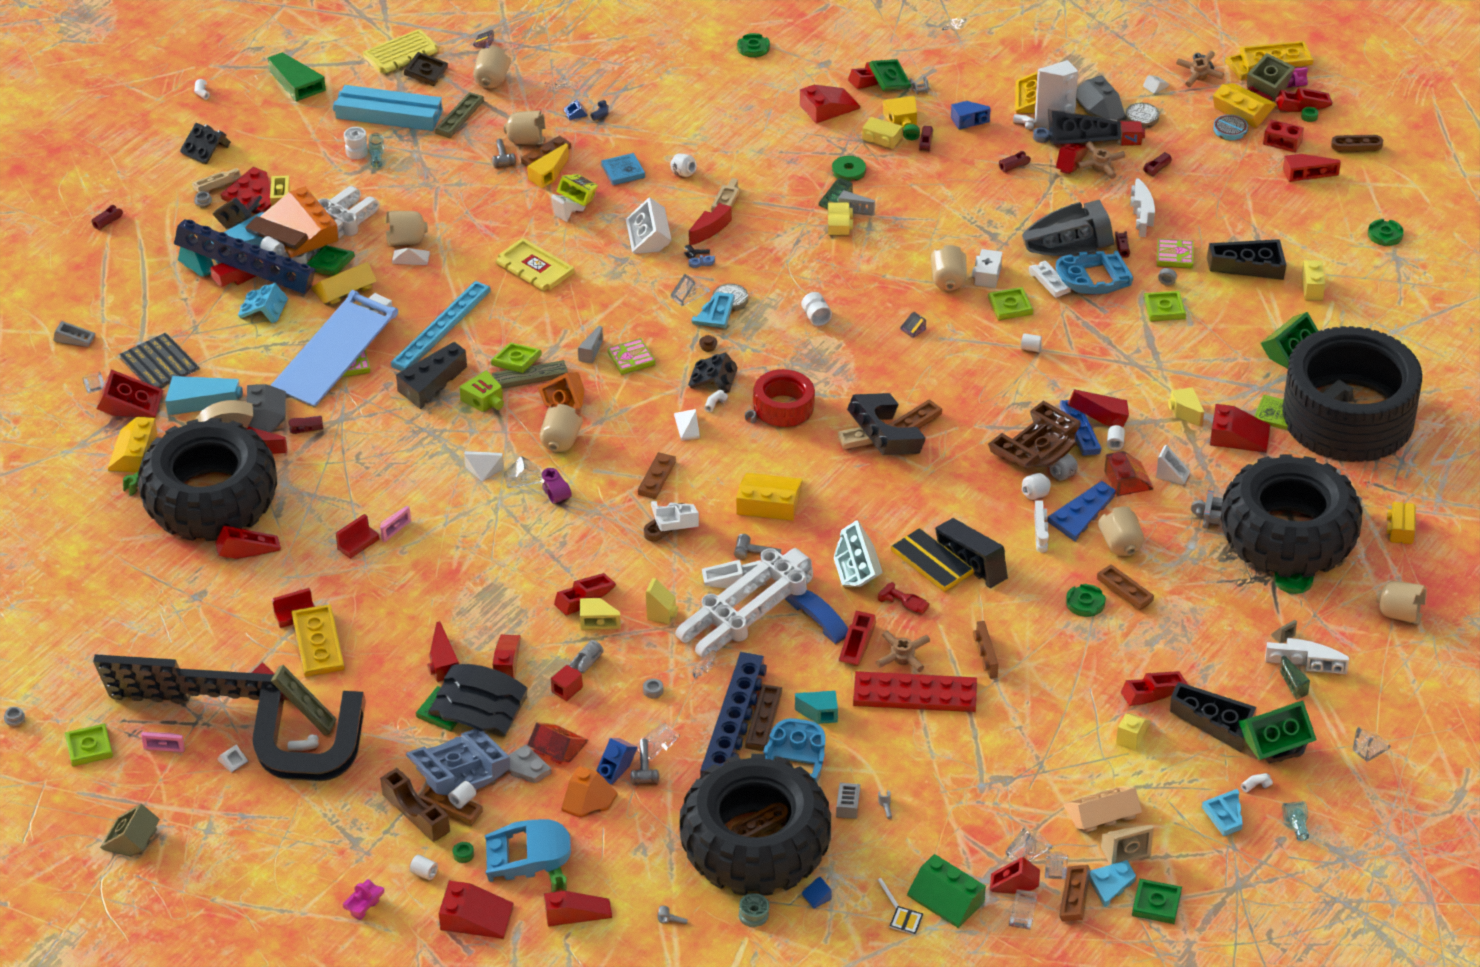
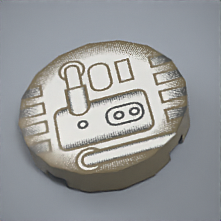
[1125,102,1160,128]
[712,284,748,311]

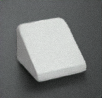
[1143,75,1169,93]
[217,744,248,773]

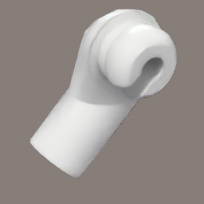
[194,79,210,100]
[1013,114,1036,130]
[704,390,728,412]
[288,734,319,751]
[1241,773,1273,793]

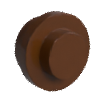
[699,335,717,352]

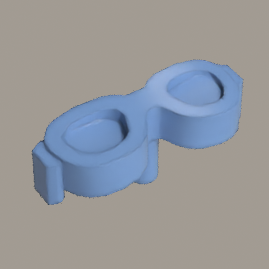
[688,255,715,268]

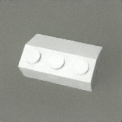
[626,197,672,254]

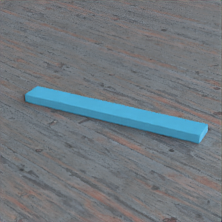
[391,281,491,371]

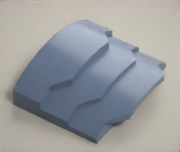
[406,729,510,795]

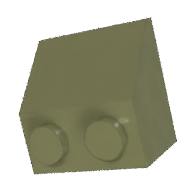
[1247,53,1295,101]
[100,804,160,857]

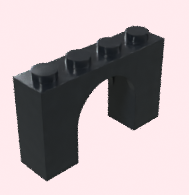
[847,393,926,455]

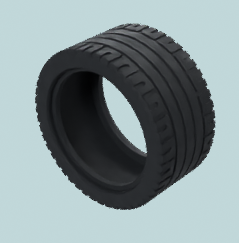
[1282,326,1423,462]

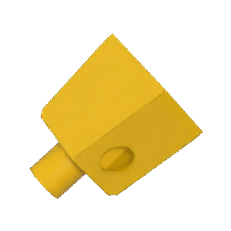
[883,96,917,128]

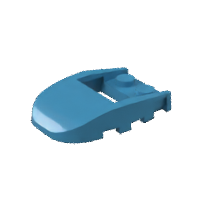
[1056,251,1133,294]
[763,718,825,782]
[485,819,571,882]

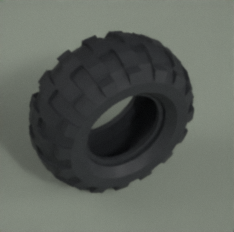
[138,418,277,541]
[1221,454,1363,578]
[679,754,831,896]

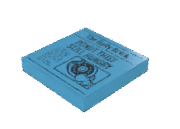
[601,153,645,185]

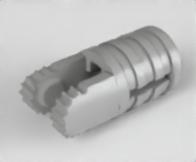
[569,640,604,673]

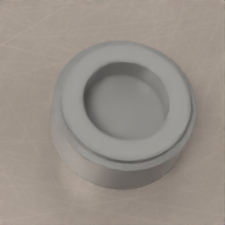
[1158,268,1177,285]
[643,679,663,698]

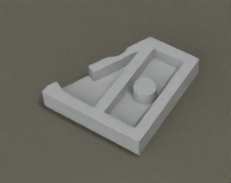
[507,744,551,784]

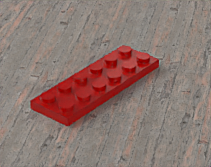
[853,671,977,712]

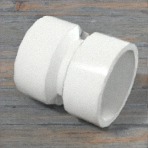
[344,127,368,159]
[801,292,832,326]

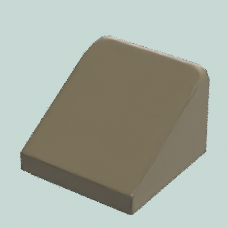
[1271,620,1297,643]

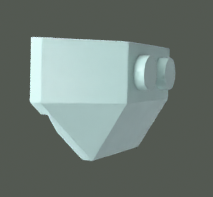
[834,520,883,587]

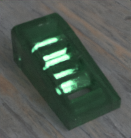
[819,178,853,209]
[1280,655,1310,700]

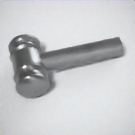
[492,139,516,168]
[734,534,781,560]
[630,739,659,784]

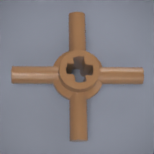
[1176,51,1224,87]
[1076,142,1125,179]
[876,631,930,672]

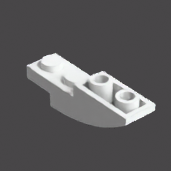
[1130,178,1155,237]
[1265,638,1349,674]

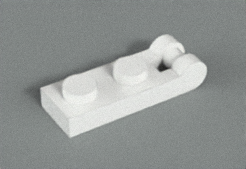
[1028,261,1071,298]
[1034,501,1049,553]

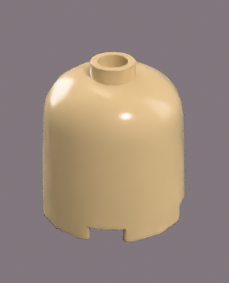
[473,46,511,89]
[504,110,546,145]
[386,211,428,246]
[931,245,967,291]
[540,404,583,452]
[1098,506,1144,556]
[1376,581,1427,624]

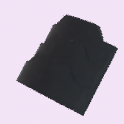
[428,664,528,737]

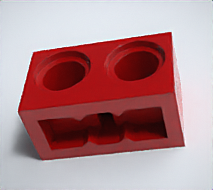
[1263,119,1304,153]

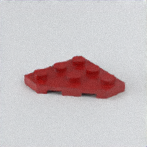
[221,166,271,214]

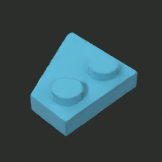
[691,292,735,328]
[1202,789,1243,836]
[1089,860,1136,907]

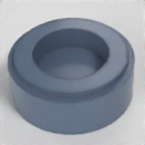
[1033,127,1049,143]

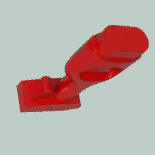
[878,582,930,614]

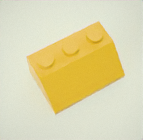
[1213,83,1276,128]
[311,262,377,305]
[108,417,158,473]

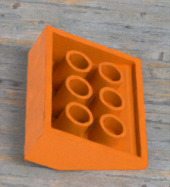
[260,186,339,258]

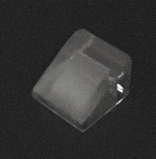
[82,372,104,394]

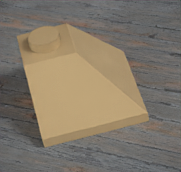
[1101,825,1154,865]

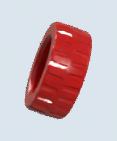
[753,369,815,427]

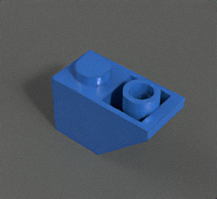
[951,101,991,130]
[596,738,638,785]

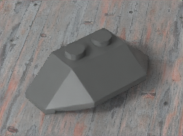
[1076,75,1126,121]
[247,384,286,433]

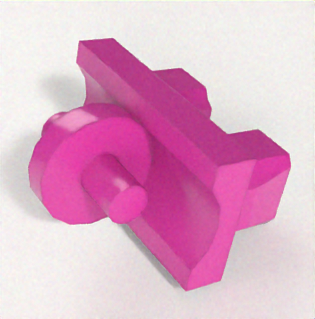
[1287,67,1308,87]
[343,879,385,920]

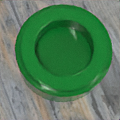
[1301,107,1319,122]
[903,124,920,141]
[453,842,474,863]

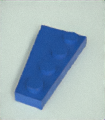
[1048,481,1116,542]

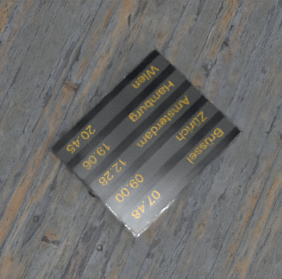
[118,332,200,388]

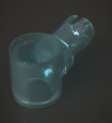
[368,133,384,167]
[1282,801,1309,841]

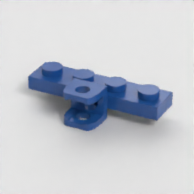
[1059,400,1102,456]

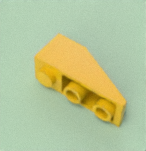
[527,143,569,188]

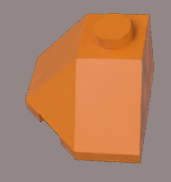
[538,372,585,410]
[561,766,618,818]

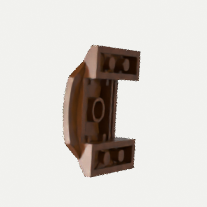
[988,400,1081,468]

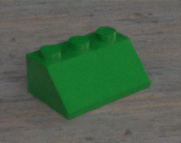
[1260,312,1319,369]
[1239,701,1317,760]
[907,854,986,928]

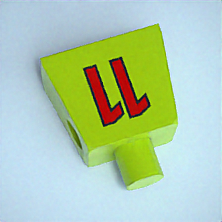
[459,370,504,412]

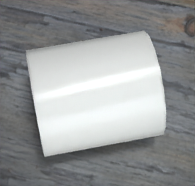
[1021,333,1042,352]
[1107,425,1125,451]
[448,781,476,809]
[410,855,438,880]

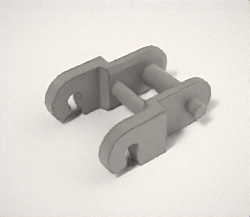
[909,76,930,94]

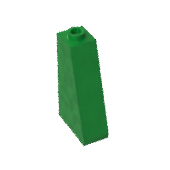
[268,52,326,102]

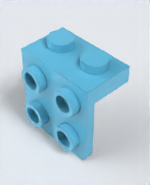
[238,283,288,323]

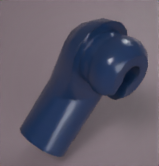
[590,100,609,121]

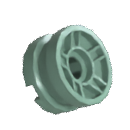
[739,893,769,927]

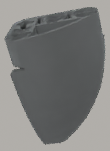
[1022,200,1114,256]

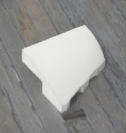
[651,501,699,531]

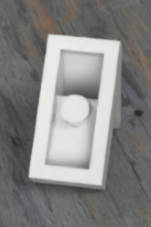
[551,194,585,222]

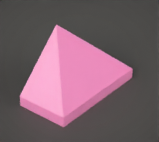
[380,506,411,542]
[141,732,185,752]

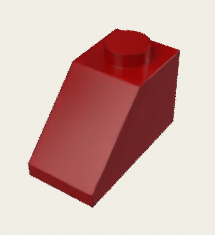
[990,857,1040,895]

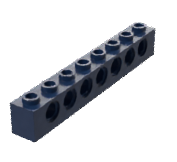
[174,219,315,295]
[700,652,767,777]

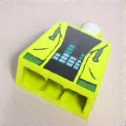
[556,174,598,206]

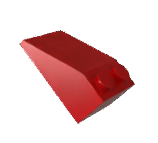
[800,84,860,124]
[96,369,164,418]
[1210,404,1270,453]
[438,880,514,939]

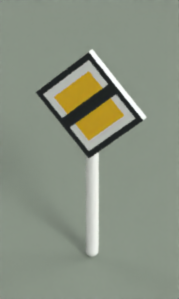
[878,878,924,936]

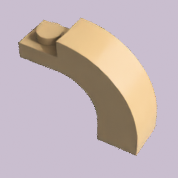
[196,400,253,428]

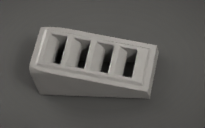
[838,190,875,216]
[53,321,96,347]
[578,326,604,363]
[836,783,860,819]

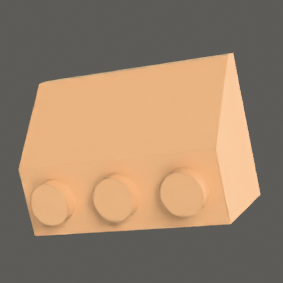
[1064,786,1142,832]

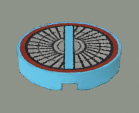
[1213,115,1248,140]

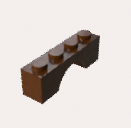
[380,768,450,842]

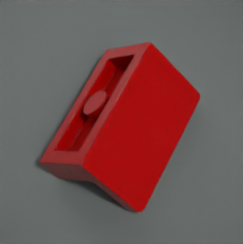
[336,514,380,559]
[272,588,315,628]

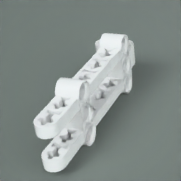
[260,186,380,270]
[675,548,813,659]

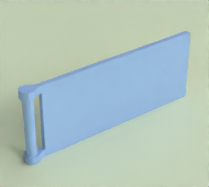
[271,290,398,407]

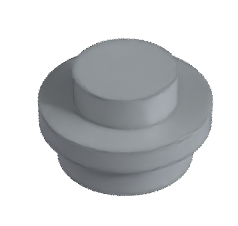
[194,191,212,207]
[4,707,25,726]

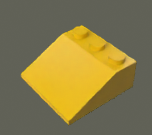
[1015,72,1038,113]
[736,472,803,521]

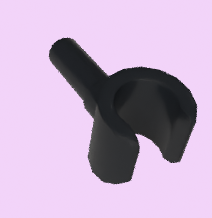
[684,245,710,259]

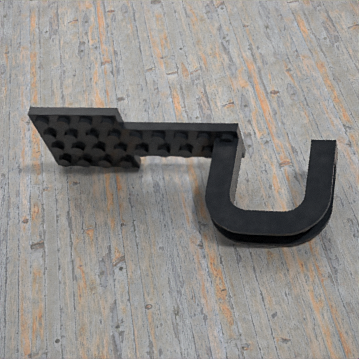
[93,654,366,781]

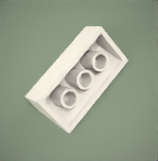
[1035,60,1078,129]

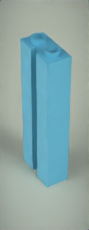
[333,85,443,131]

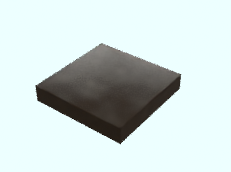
[404,52,448,86]

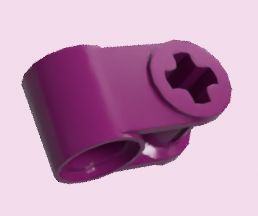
[542,468,572,504]

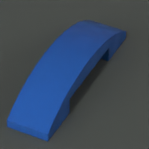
[785,590,848,645]

